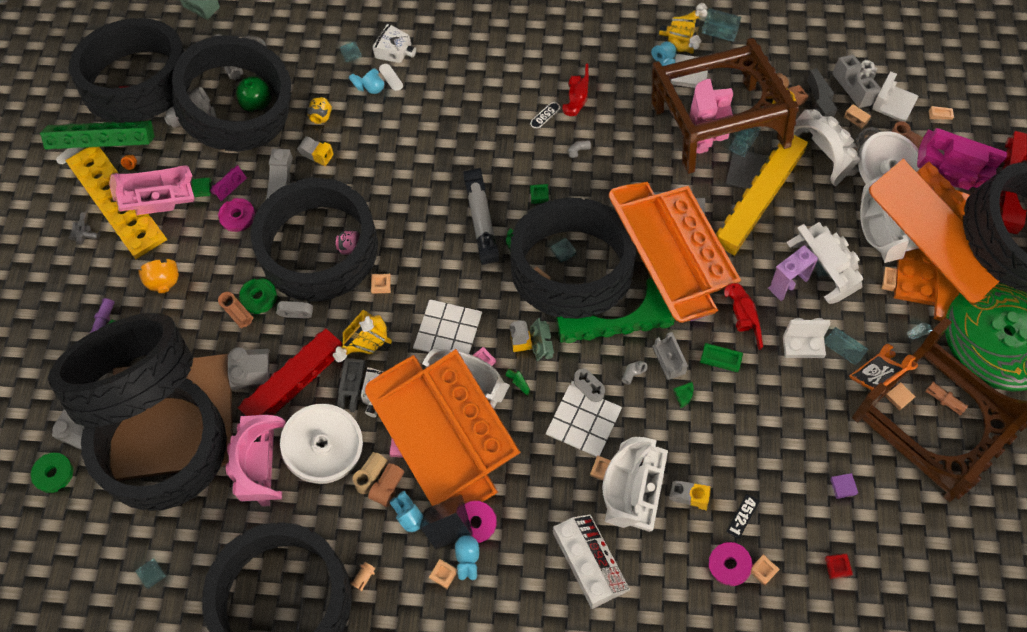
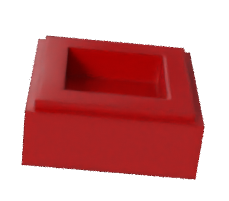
[825,553,853,579]

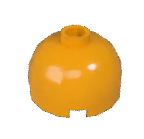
[138,259,179,293]

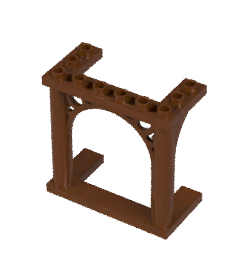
[651,38,799,174]
[852,317,1027,503]

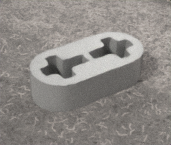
[276,301,313,318]
[573,369,605,402]

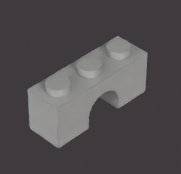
[832,54,881,108]

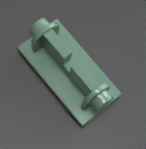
[530,318,554,361]

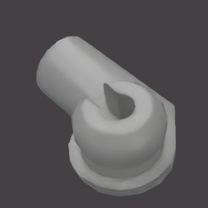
[568,140,591,158]
[621,361,648,385]

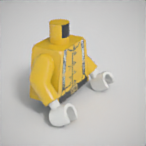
[659,3,707,54]
[333,310,392,362]

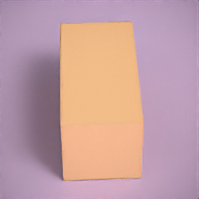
[844,104,871,129]

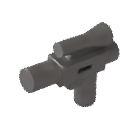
[69,212,100,245]

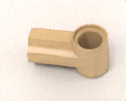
[353,452,388,494]

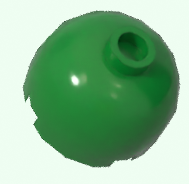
[236,77,271,112]

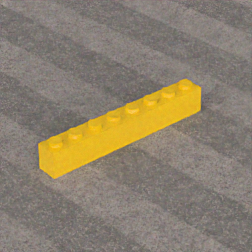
[716,135,808,256]

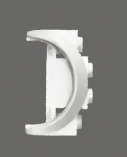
[793,109,861,186]
[860,176,919,263]
[787,222,863,304]
[422,348,510,408]
[603,437,668,532]

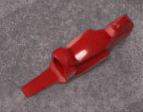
[562,64,589,116]
[724,283,763,350]

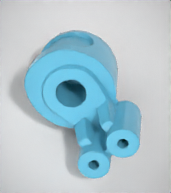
[651,41,676,66]
[349,68,384,94]
[389,491,424,532]
[455,535,479,580]

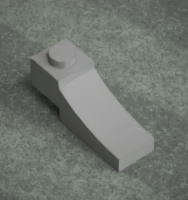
[266,149,293,199]

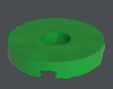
[239,278,277,314]
[30,453,74,493]

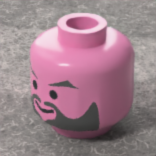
[336,231,360,255]

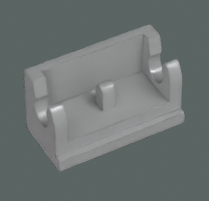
[652,332,688,380]

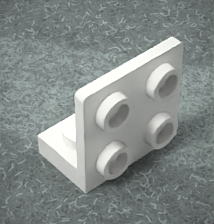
[872,71,918,122]
[783,318,830,358]

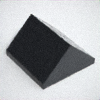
[420,495,473,549]

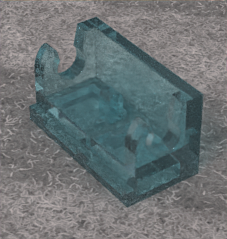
[702,8,741,42]
[728,127,761,157]

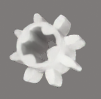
[860,60,878,79]

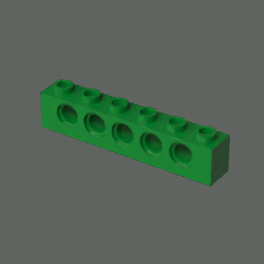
[40,120,155,149]

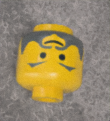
[307,97,332,124]

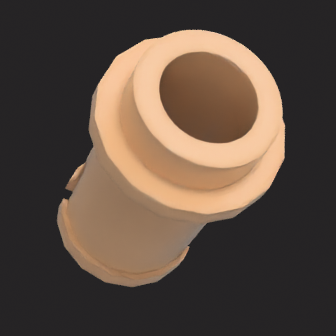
[351,562,375,591]

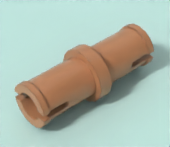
[925,382,968,416]

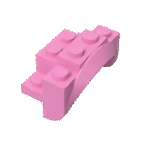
[689,79,733,153]
[109,165,194,215]
[226,415,286,507]

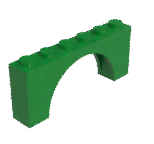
[555,278,675,343]

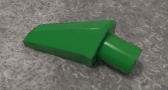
[505,369,530,396]

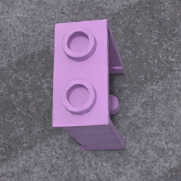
[768,245,818,301]

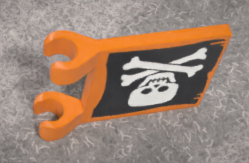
[849,344,918,390]

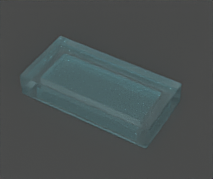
[824,327,869,366]

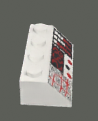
[553,514,630,609]

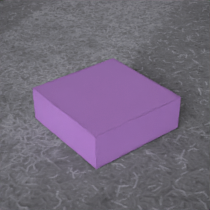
[830,473,858,499]

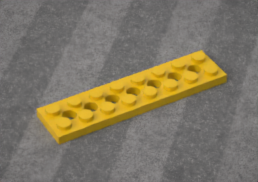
[65,147,167,260]

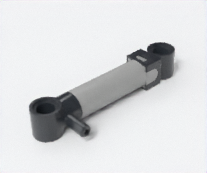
[463,168,500,265]

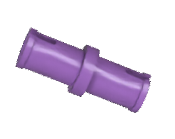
[90,298,115,333]

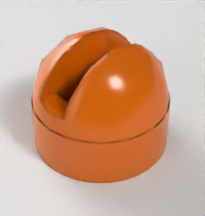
[121,155,137,170]

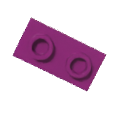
[210,165,247,201]

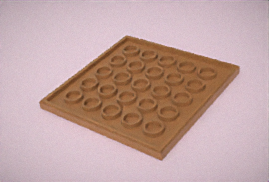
[110,354,233,481]

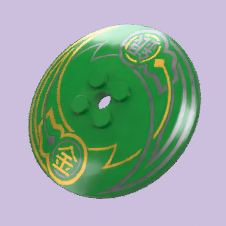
[945,283,1027,391]

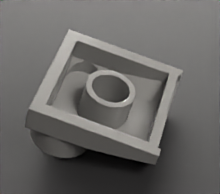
[228,347,270,390]
[52,409,84,450]

